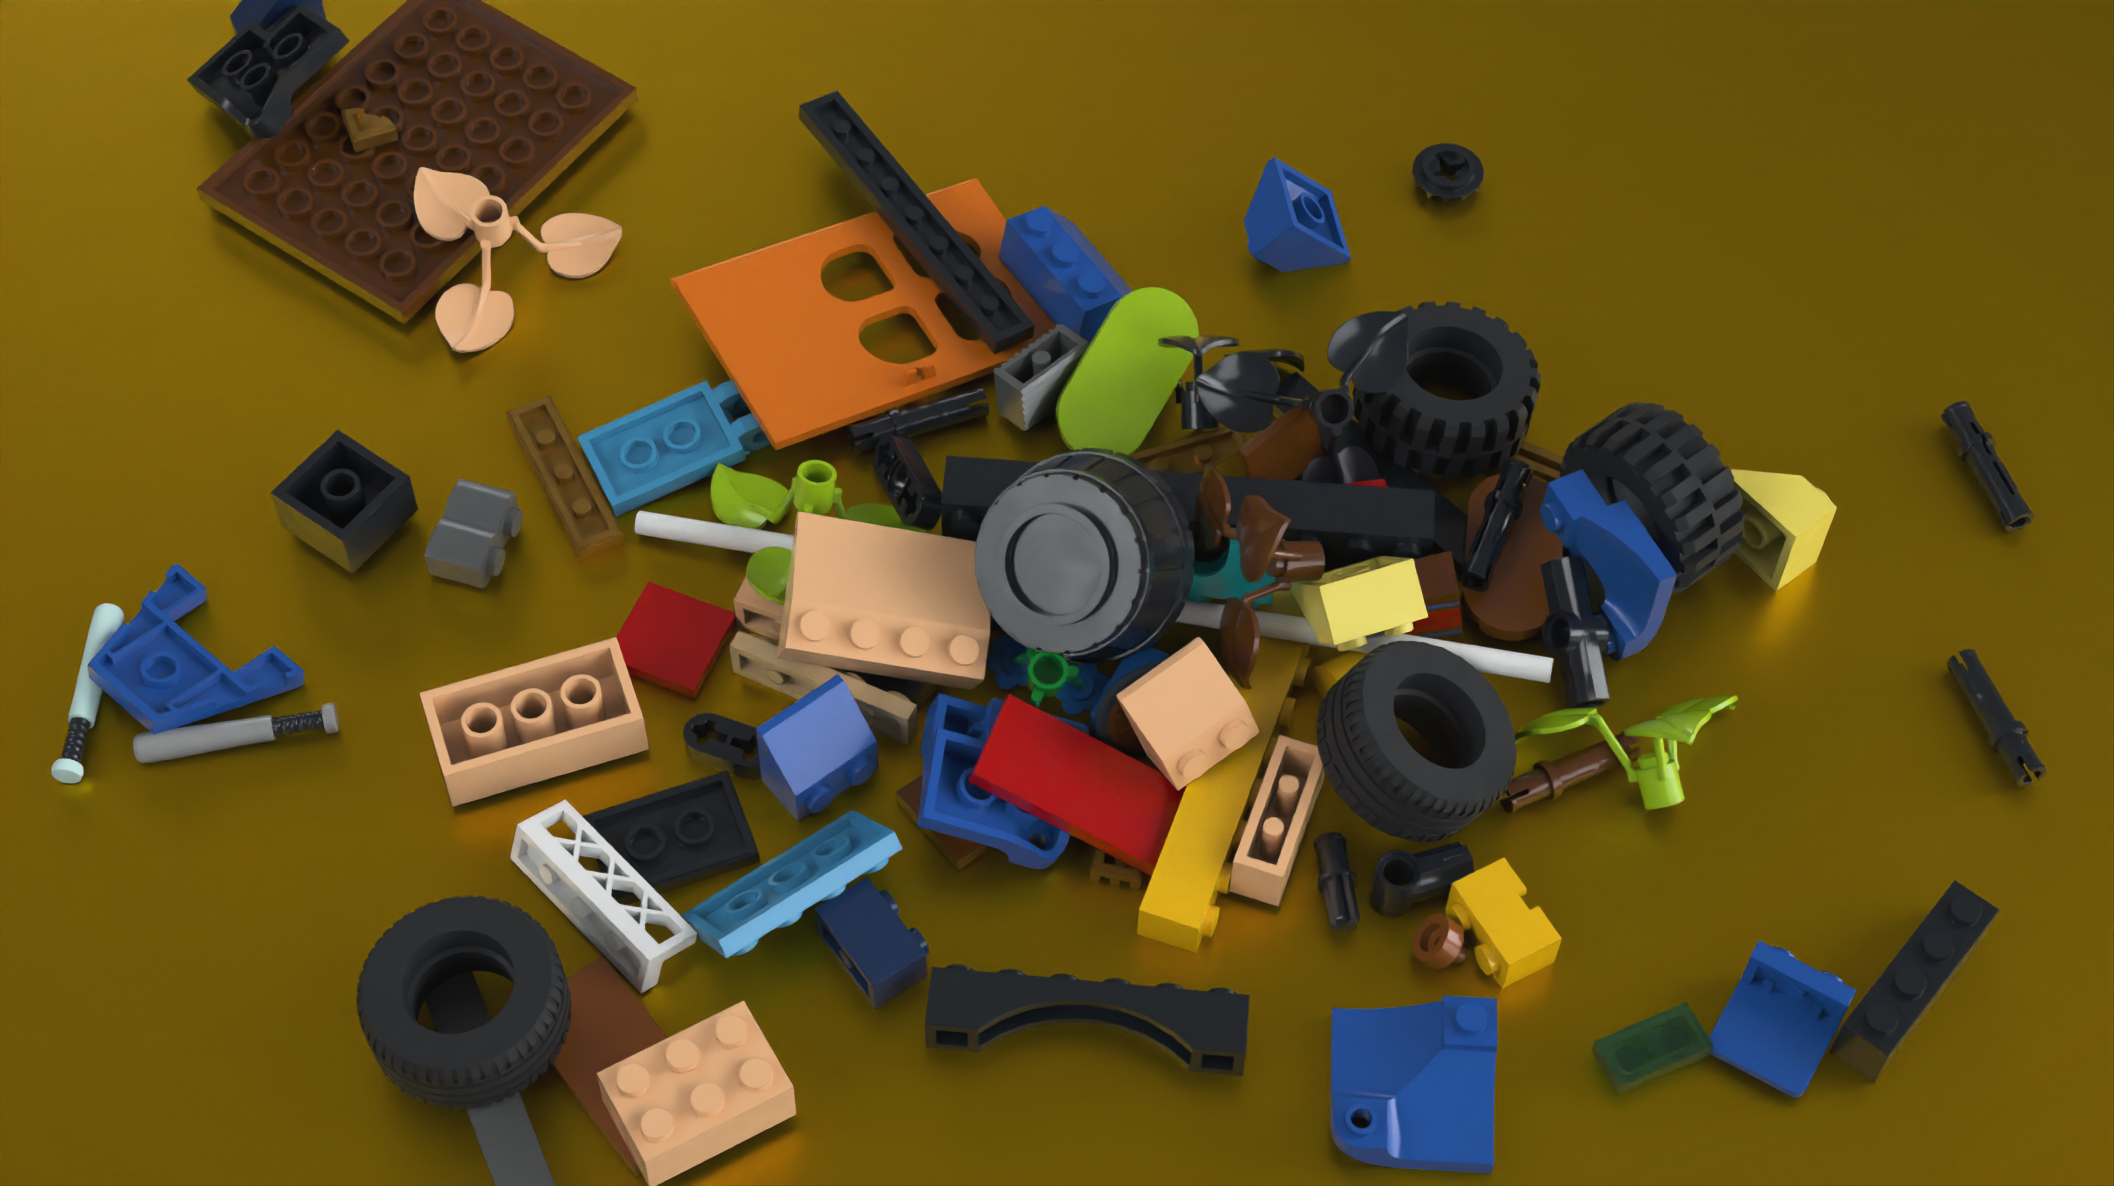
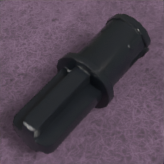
[1313,832,1360,932]

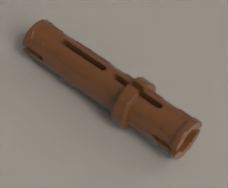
[1499,731,1642,813]

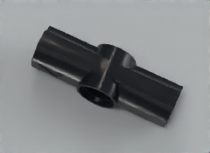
[1540,556,1611,709]

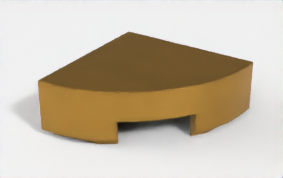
[341,108,399,152]

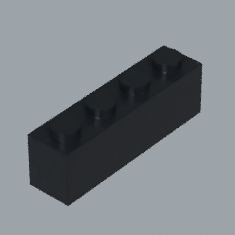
[1829,880,2000,1083]

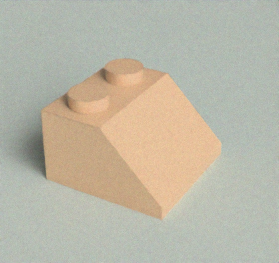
[1115,637,1260,791]

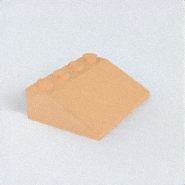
[777,511,991,690]

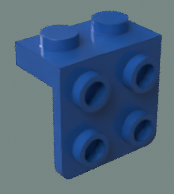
[1706,940,1857,1097]

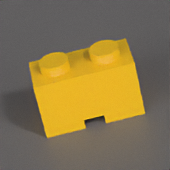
[1446,857,1562,989]

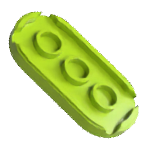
[1056,287,1199,455]

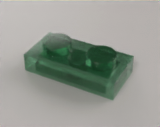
[1592,1002,1714,1095]

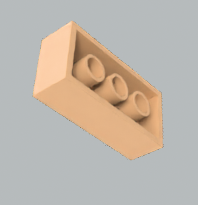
[420,637,649,807]

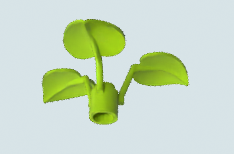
[710,460,928,605]
[1515,695,1739,809]

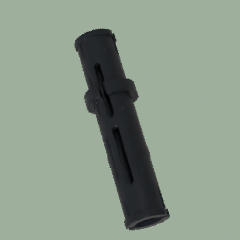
[847,386,989,454]
[1941,401,2034,532]
[1458,459,1533,592]
[1946,649,2047,787]

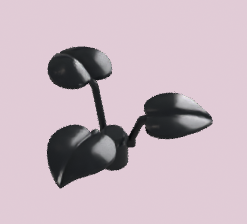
[1195,311,1409,484]
[1089,335,1305,429]

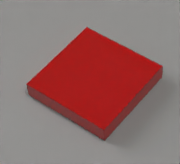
[616,581,737,699]

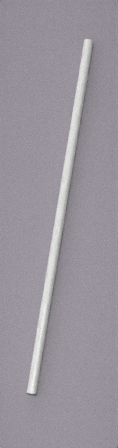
[635,510,1553,683]

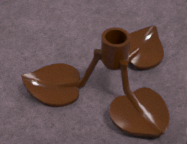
[1194,465,1325,689]

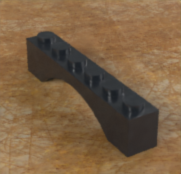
[925,964,1250,1076]

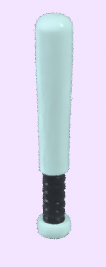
[51,603,124,783]

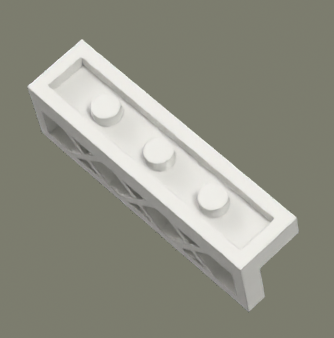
[510,800,697,993]

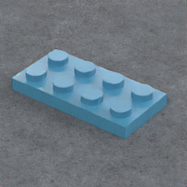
[680,810,903,958]

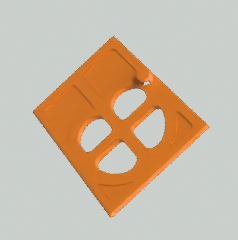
[670,178,1056,451]

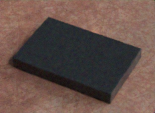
[582,770,760,905]

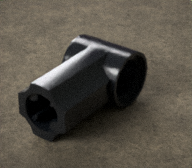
[1369,841,1474,916]

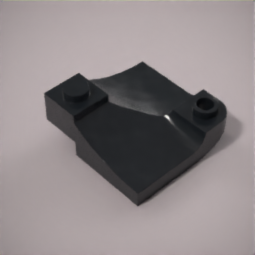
[187,4,350,139]

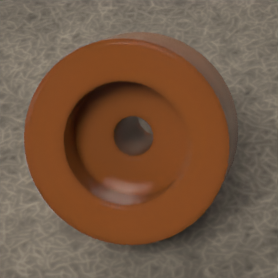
[1413,913,1468,970]

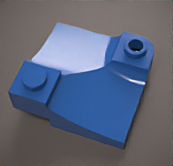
[1540,469,1677,661]
[917,693,1088,869]
[1330,995,1498,1174]

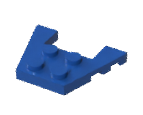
[88,564,305,735]

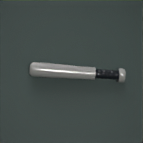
[133,703,339,763]

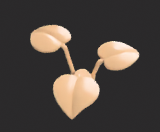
[414,167,623,353]

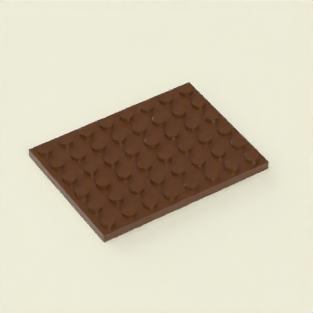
[197,0,638,324]

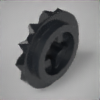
[1412,143,1484,205]

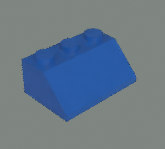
[999,206,1133,343]

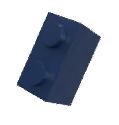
[815,877,930,1010]

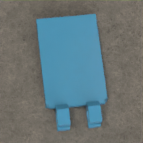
[577,380,771,517]

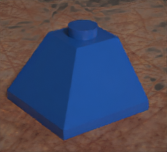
[1244,157,1351,272]

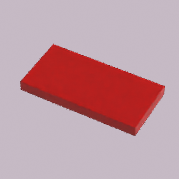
[968,694,1187,875]

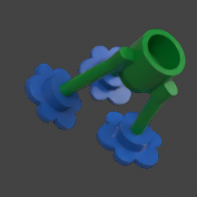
[986,635,1110,716]

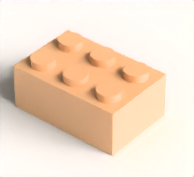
[597,1001,796,1186]

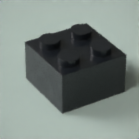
[271,430,418,574]

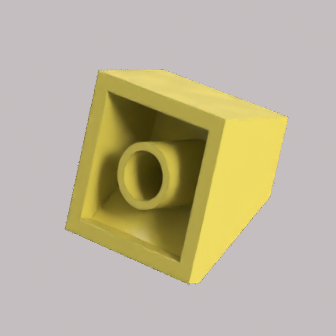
[1731,469,1837,591]
[1291,556,1428,651]

